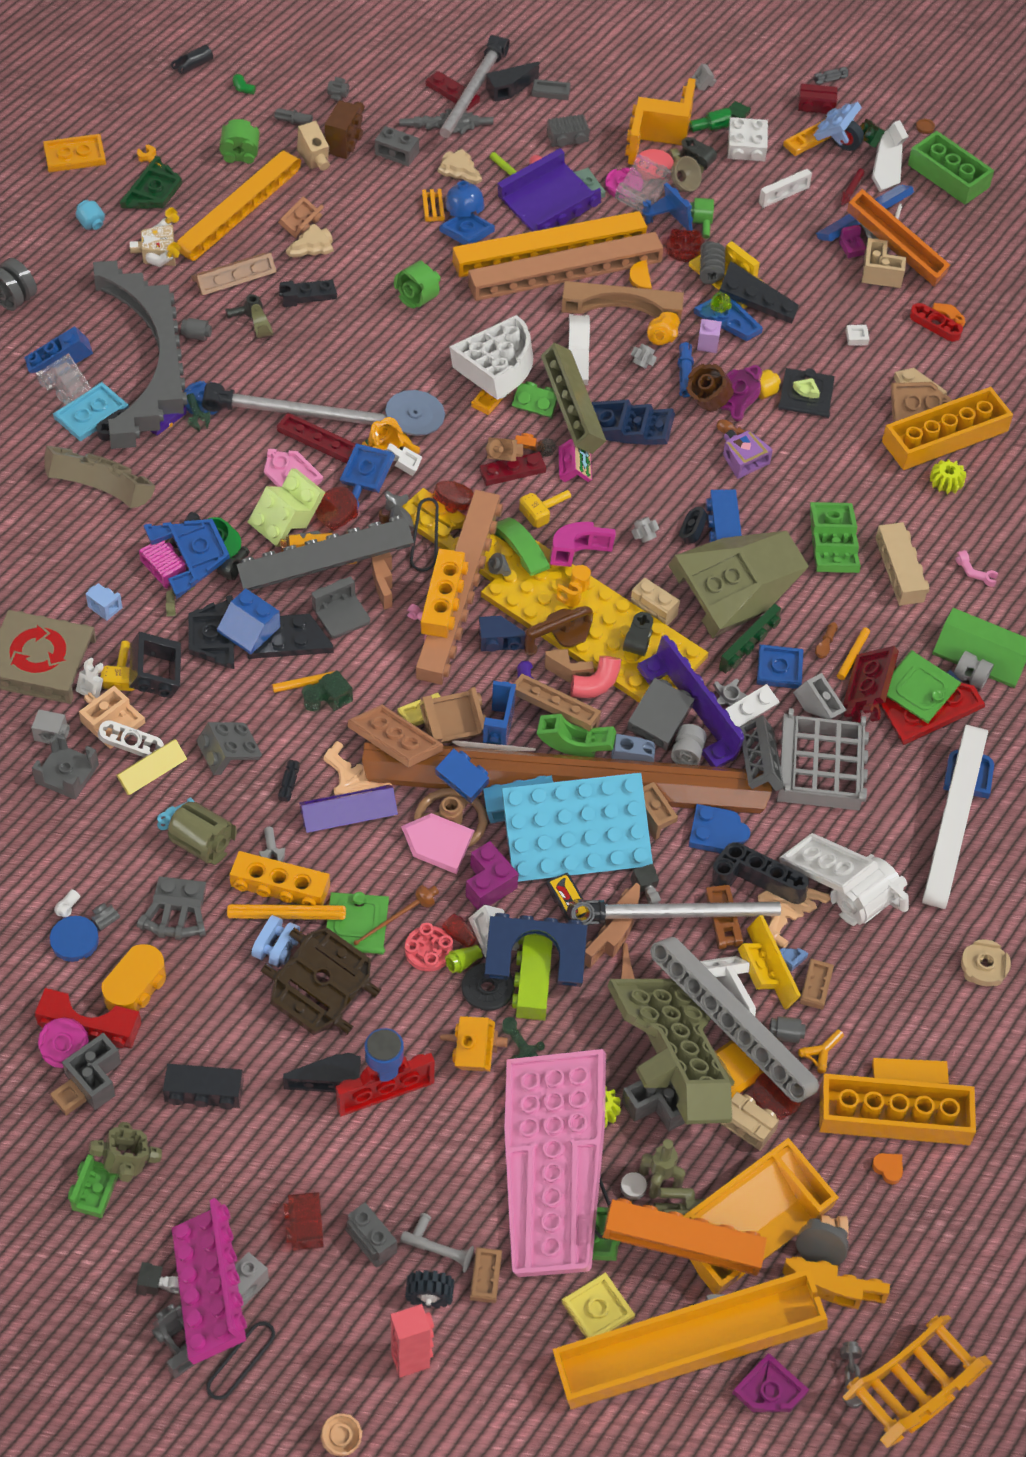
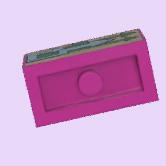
[559,439,592,482]

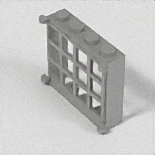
[777,708,869,810]

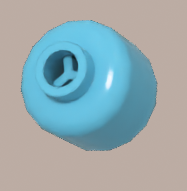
[75,200,105,230]

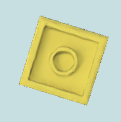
[562,1272,635,1338]

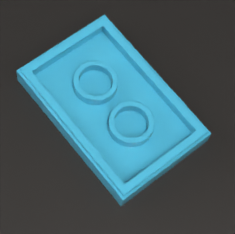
[53,382,129,441]

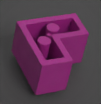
[465,841,519,910]

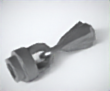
[840,1341,863,1409]

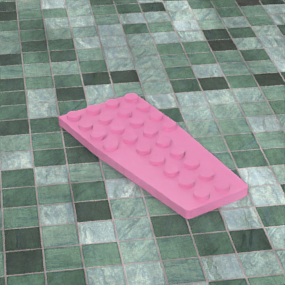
[505,1049,606,1277]

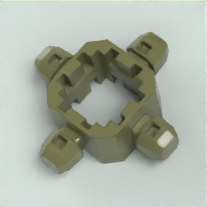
[88,1122,162,1182]

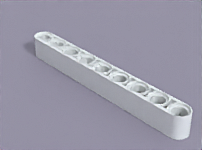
[922,724,988,909]

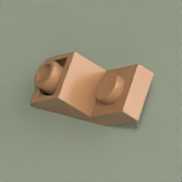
[544,649,594,684]

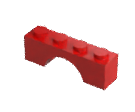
[35,988,141,1049]

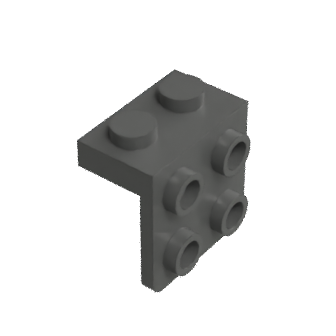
[311,576,370,639]
[196,722,262,775]

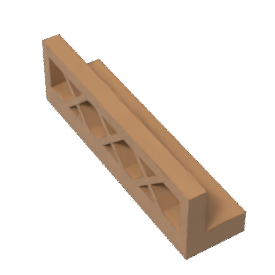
[191,253,277,295]
[514,674,601,731]

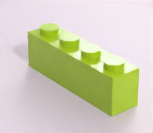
[512,934,552,1021]

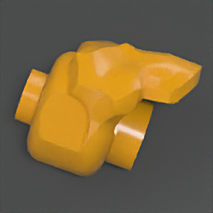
[647,312,680,346]

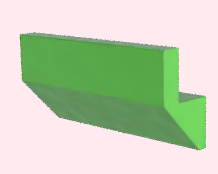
[932,608,1026,688]

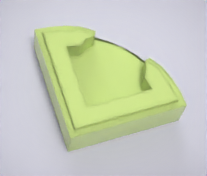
[793,378,820,398]

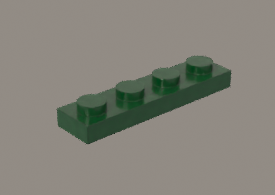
[719,603,781,674]

